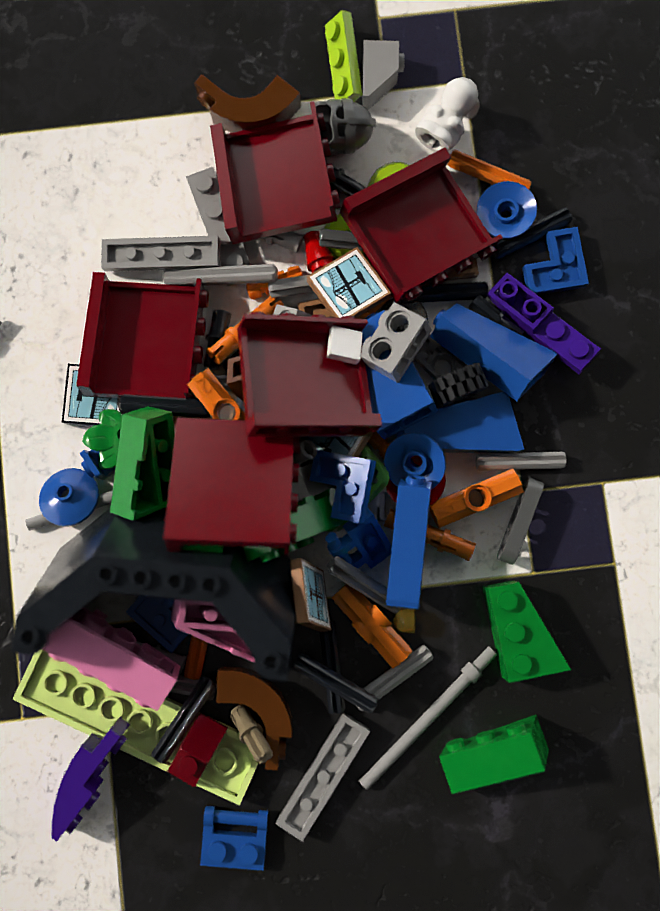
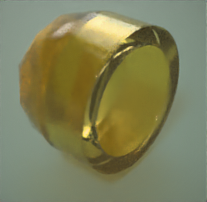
[394,608,416,633]

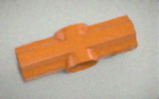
[187,368,246,421]
[429,468,524,528]
[331,584,413,669]

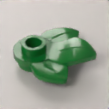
[82,409,123,469]

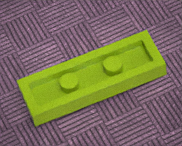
[325,10,362,102]

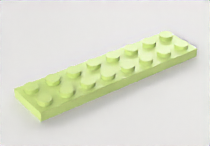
[13,650,259,806]

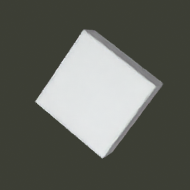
[327,325,363,365]

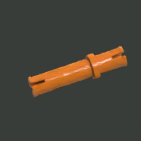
[206,296,284,365]
[384,508,476,561]

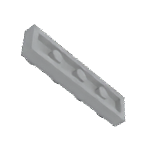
[186,167,251,286]
[101,235,221,271]
[276,712,370,842]

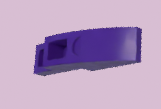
[487,273,601,375]
[51,717,130,842]

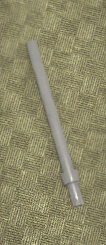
[359,646,497,790]

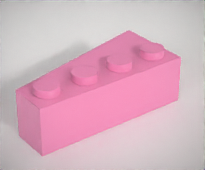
[43,607,181,711]

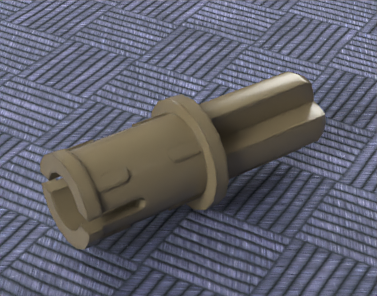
[230,705,273,764]

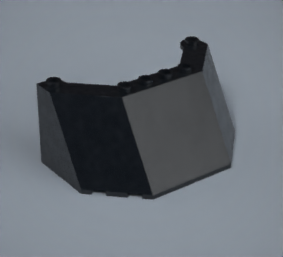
[11,507,297,681]

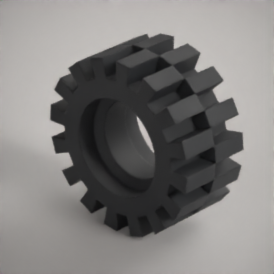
[428,363,489,409]

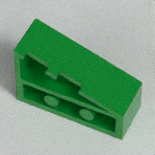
[110,406,175,521]
[242,488,348,563]
[482,581,571,683]
[439,714,549,794]

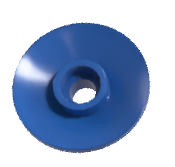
[477,181,537,239]
[384,433,446,489]
[39,468,99,527]

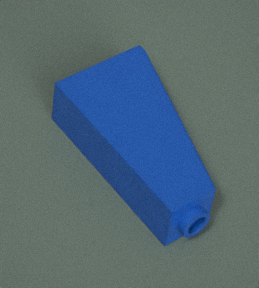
[430,303,558,402]
[362,309,439,440]
[396,392,524,453]
[386,475,432,609]

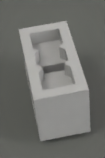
[360,303,432,383]

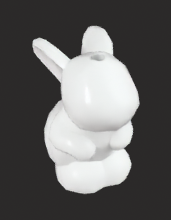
[415,77,480,152]

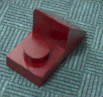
[167,712,228,788]

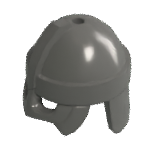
[315,98,376,155]

